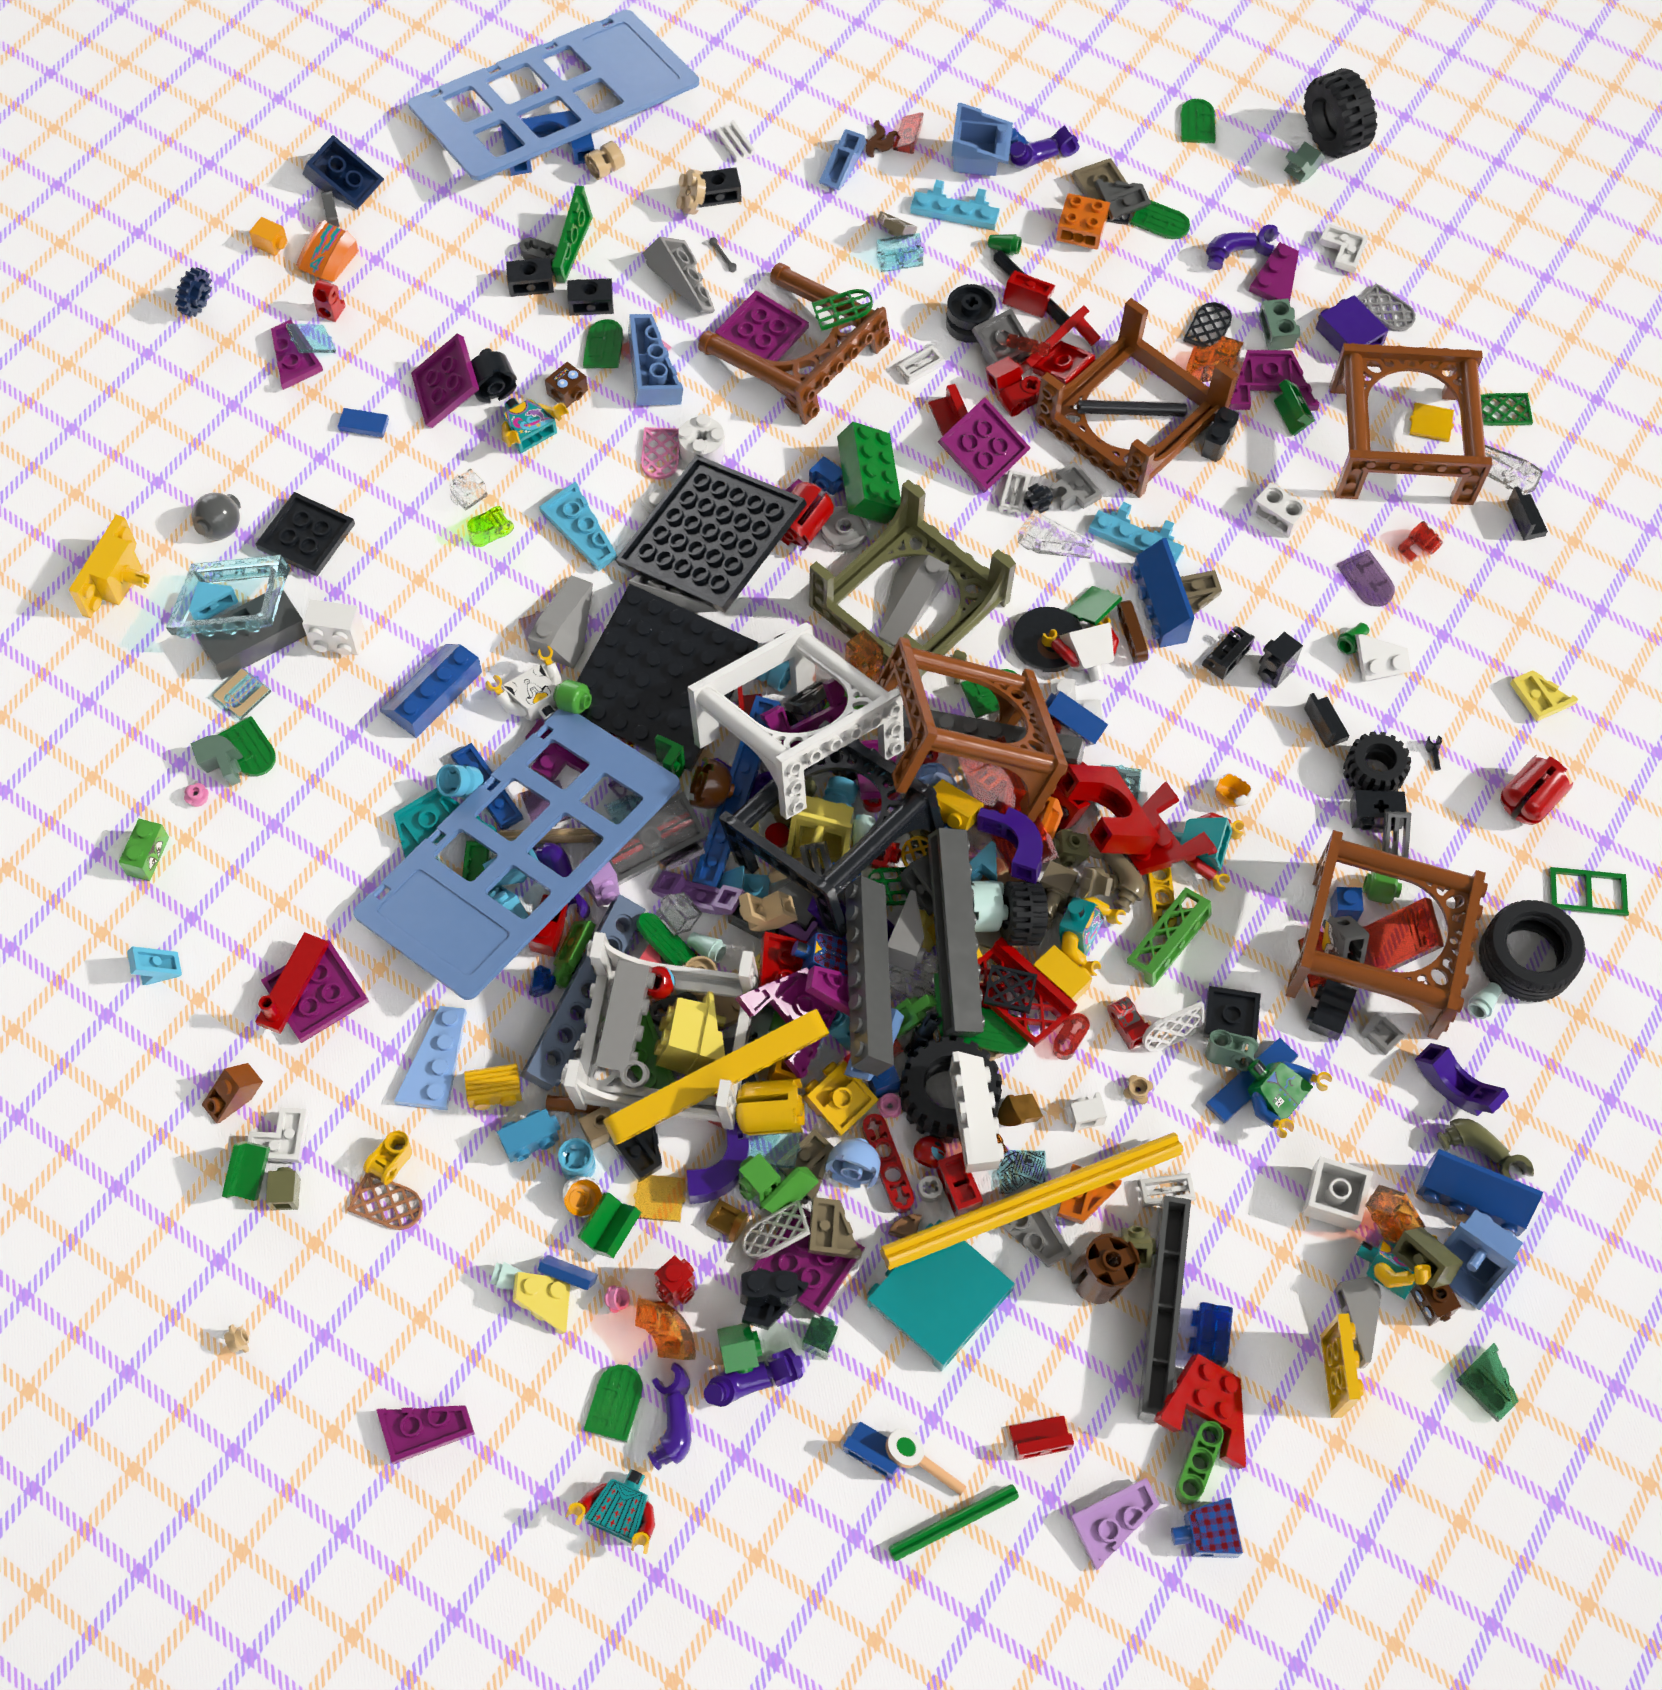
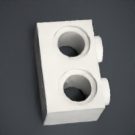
[1251,482,1309,538]

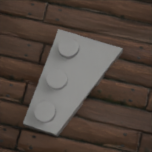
[1000,1182,1072,1268]

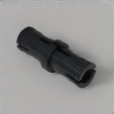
[904,1011,942,1057]

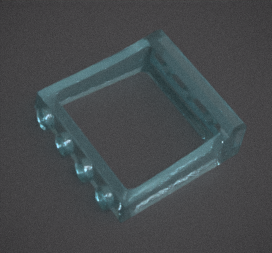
[166,555,290,638]

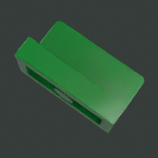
[1274,379,1315,436]
[655,734,685,779]
[222,1141,270,1201]
[578,1192,642,1259]

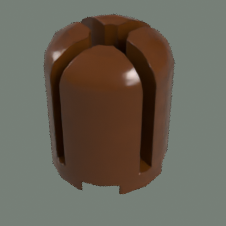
[1070,1233,1140,1305]

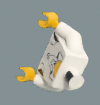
[485,646,561,721]

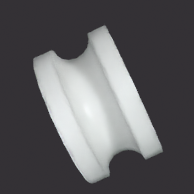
[918,1176,943,1203]

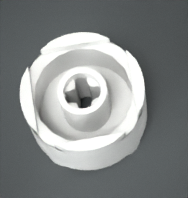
[678,414,725,466]

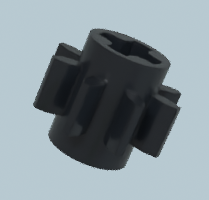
[1024,483,1053,514]

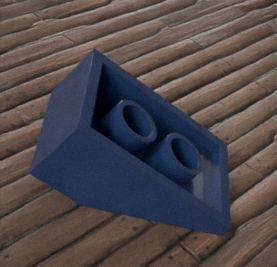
[302,135,384,210]

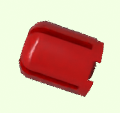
[781,482,834,551]
[1500,754,1574,825]

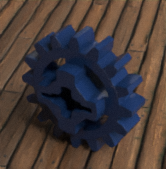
[175,267,212,317]

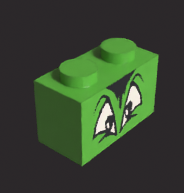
[118,818,169,881]

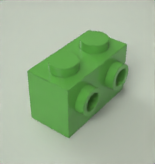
[738,1153,781,1210]

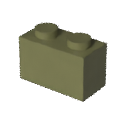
[1391,1227,1463,1288]

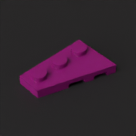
[805,966,850,1017]

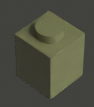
[266,1167,301,1211]

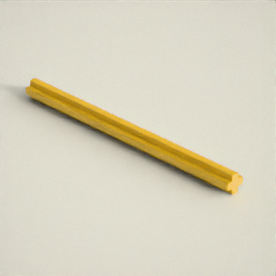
[880,1132,1184,1270]

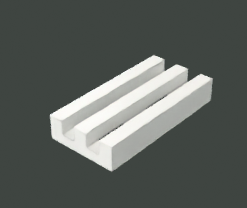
[716,121,755,162]
[896,345,946,385]
[998,469,1031,516]
[1137,1173,1196,1208]

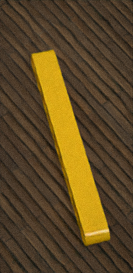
[603,1009,830,1145]

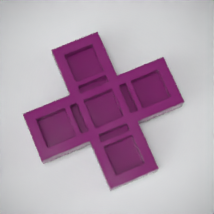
[525,719,589,783]

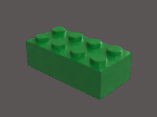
[837,421,901,524]

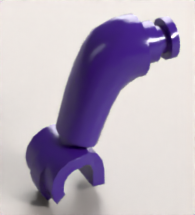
[1010,125,1080,169]
[1206,224,1280,270]
[532,842,591,920]
[703,1347,803,1407]
[647,1362,692,1471]

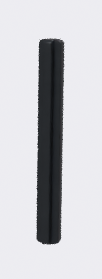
[993,250,1070,326]
[1077,400,1188,417]

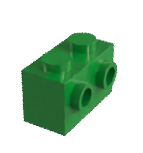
[717,1323,763,1374]

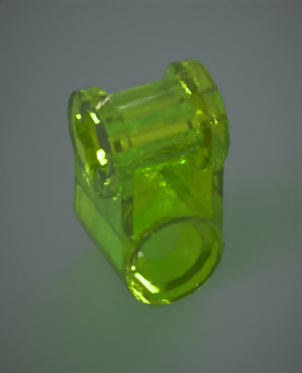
[467,506,514,547]

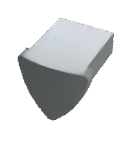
[1361,1011,1405,1055]

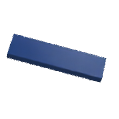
[451,743,524,830]
[1205,1038,1299,1124]

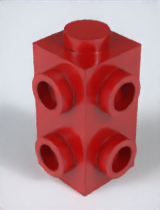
[654,1255,696,1308]

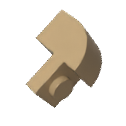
[738,891,798,931]

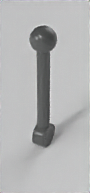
[709,237,737,272]

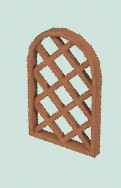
[347,1173,423,1230]

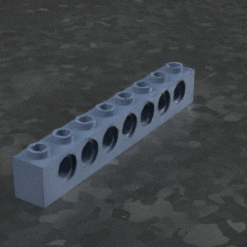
[520,894,646,1091]

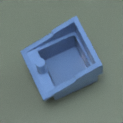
[951,102,1013,176]
[1443,1210,1523,1311]

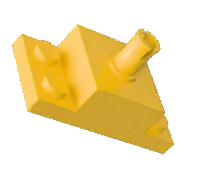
[69,514,150,619]

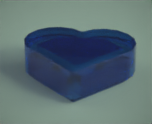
[529,965,556,998]

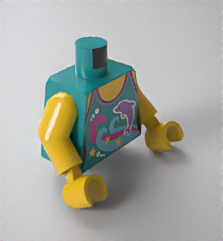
[501,398,569,454]
[1059,896,1126,976]
[1356,1235,1438,1300]

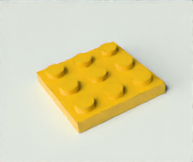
[1320,1314,1364,1418]

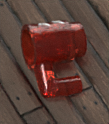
[1398,521,1443,563]

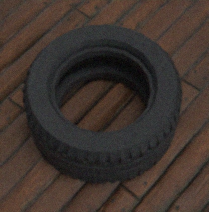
[1478,900,1586,1002]

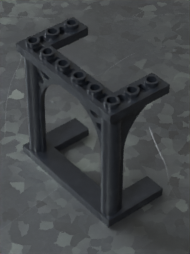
[719,720,944,938]

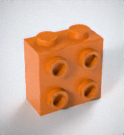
[1056,193,1110,250]

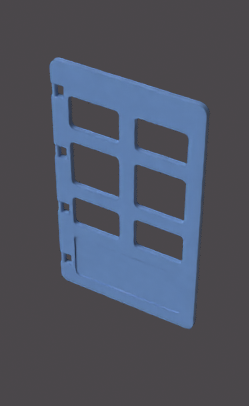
[408,10,700,181]
[353,709,681,1000]

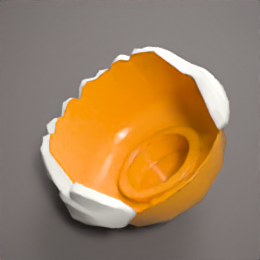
[1213,773,1253,808]
[563,1176,604,1219]

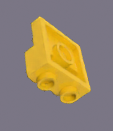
[802,1060,879,1136]

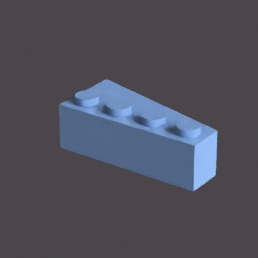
[628,314,684,406]

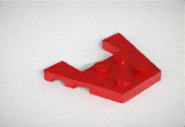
[1126,781,1218,876]
[1154,1354,1246,1469]

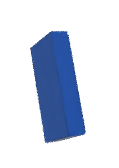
[338,408,389,438]
[537,1255,598,1291]

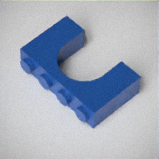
[500,110,594,176]

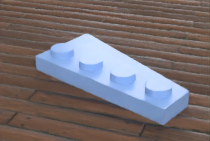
[394,1006,467,1111]

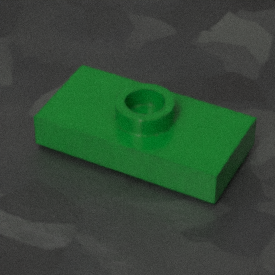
[462,841,492,882]

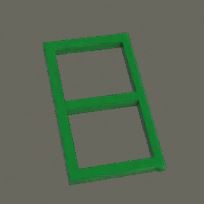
[1549,867,1629,916]

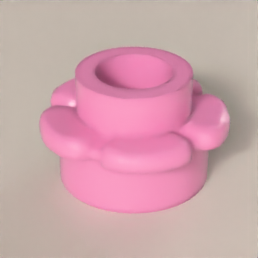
[184,783,209,807]
[877,1093,902,1118]
[604,1285,630,1313]

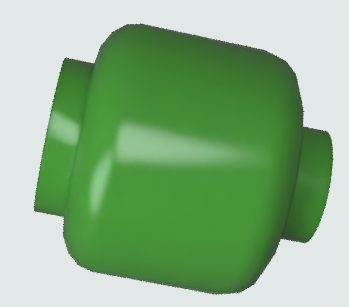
[553,679,592,714]
[1362,872,1402,904]

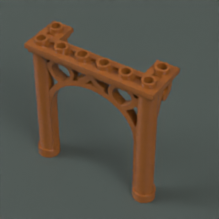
[698,262,891,425]

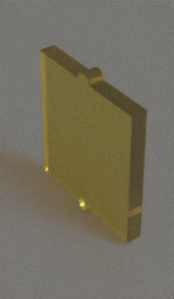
[633,1175,686,1223]

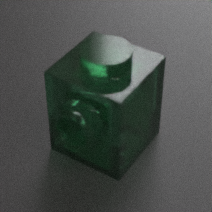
[802,1316,839,1360]

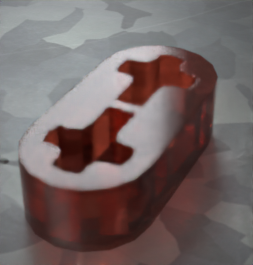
[1052,1013,1090,1060]

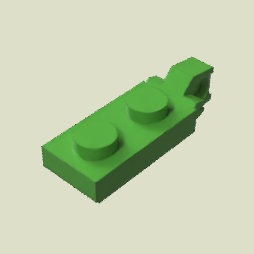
[549,920,596,989]
[894,994,937,1042]

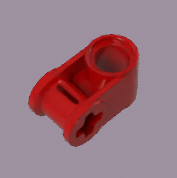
[997,376,1041,417]

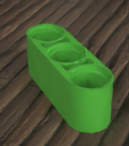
[1174,1421,1224,1505]

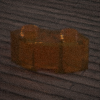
[1186,336,1244,382]
[635,1298,696,1360]

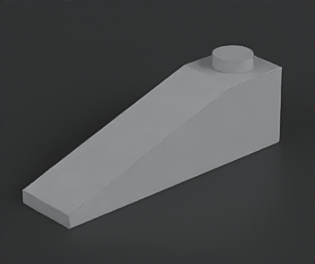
[642,236,715,313]
[879,555,949,647]
[626,574,719,613]
[528,575,593,669]

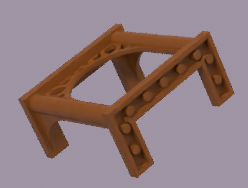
[1035,298,1238,498]
[1329,343,1493,505]
[876,637,1068,822]
[1285,830,1488,1040]

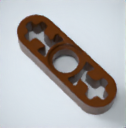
[1117,600,1148,663]

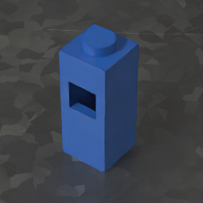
[1045,691,1109,745]

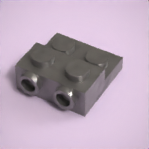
[972,308,1034,366]

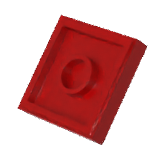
[1032,340,1096,385]

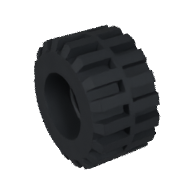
[1343,731,1412,791]
[999,881,1048,946]

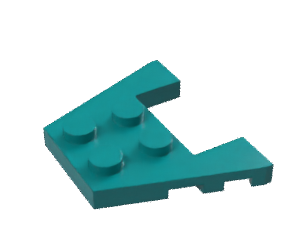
[393,788,497,858]

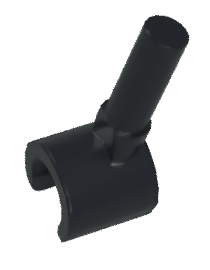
[1425,735,1442,771]

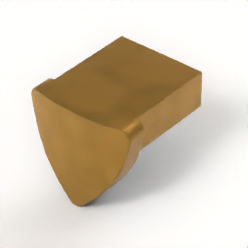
[997,1093,1043,1127]
[706,1199,750,1242]

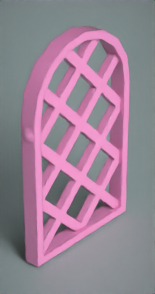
[641,427,679,480]

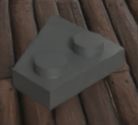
[1094,179,1151,221]

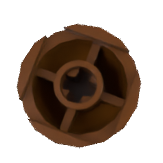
[689,757,735,809]

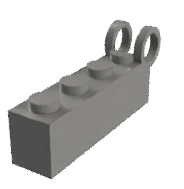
[595,960,655,1088]

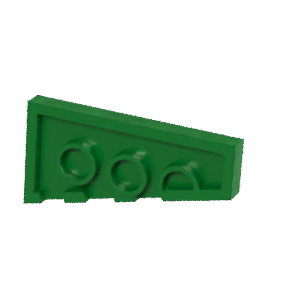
[551,185,593,283]

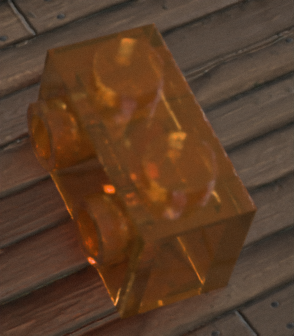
[845,630,884,682]
[1365,1184,1426,1242]

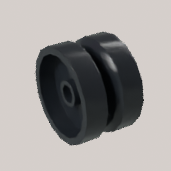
[945,284,996,343]

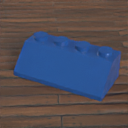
[1131,538,1195,648]
[380,644,482,739]
[1416,1149,1544,1237]

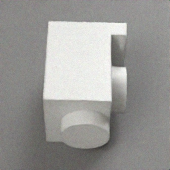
[1064,1092,1107,1132]

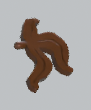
[866,120,898,158]

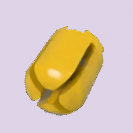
[735,1079,805,1136]

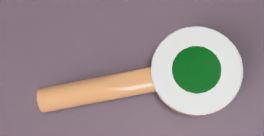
[886,1429,967,1496]

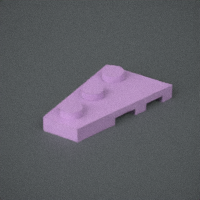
[1069,1478,1160,1571]

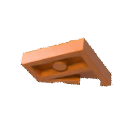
[1057,1164,1122,1225]

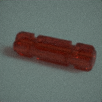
[1006,334,1050,357]

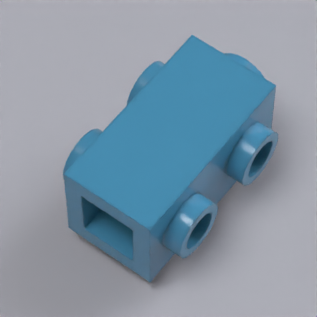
[497,1109,561,1163]

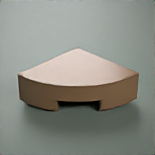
[888,1214,922,1239]

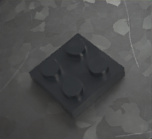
[1203,986,1261,1041]

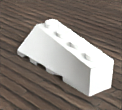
[949,1051,1004,1173]

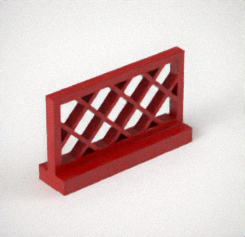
[978,937,1078,1047]

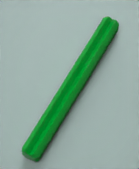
[888,1484,1019,1561]

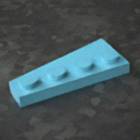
[539,481,617,572]

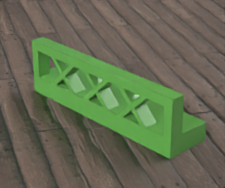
[1127,887,1212,987]

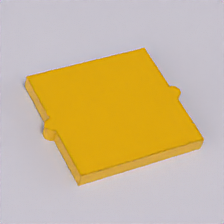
[1409,402,1454,442]

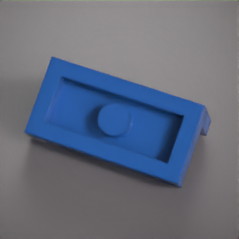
[843,1422,900,1481]

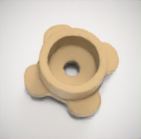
[1123,1075,1153,1105]
[224,1324,250,1353]

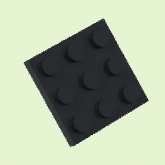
[255,492,355,577]

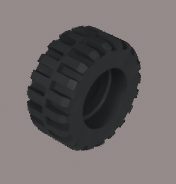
[1303,68,1378,159]
[899,1036,1002,1143]

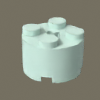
[971,880,1008,932]

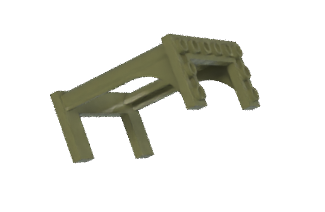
[809,479,1016,680]

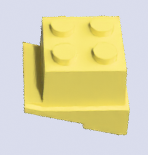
[786,796,854,869]
[654,991,726,1077]

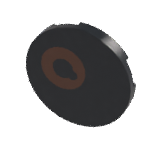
[1012,607,1083,673]

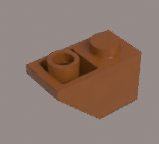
[201,1063,263,1124]

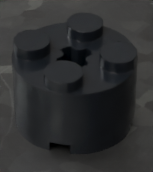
[471,348,517,403]

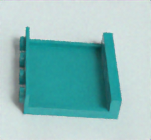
[866,1219,1015,1372]

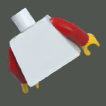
[1041,617,1119,682]

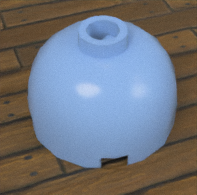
[825,1138,881,1188]

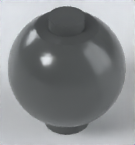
[191,492,241,540]

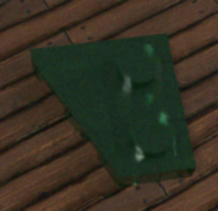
[1455,1343,1519,1422]

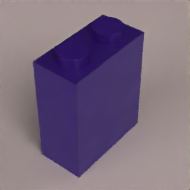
[1315,295,1389,354]

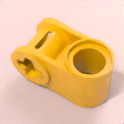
[363,1130,412,1185]

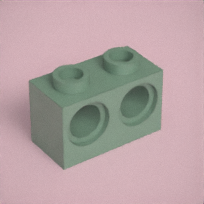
[1258,298,1300,350]

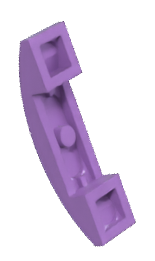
[651,870,745,915]

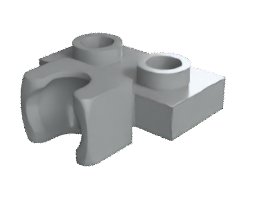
[1049,462,1103,511]

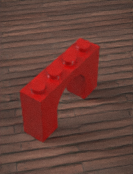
[1057,764,1160,855]

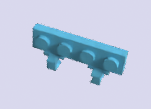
[910,180,1000,231]
[1088,502,1184,564]

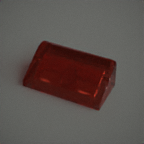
[893,112,924,154]

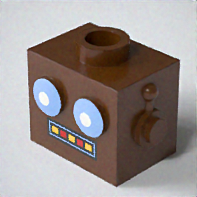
[544,361,588,408]
[1410,1283,1462,1326]

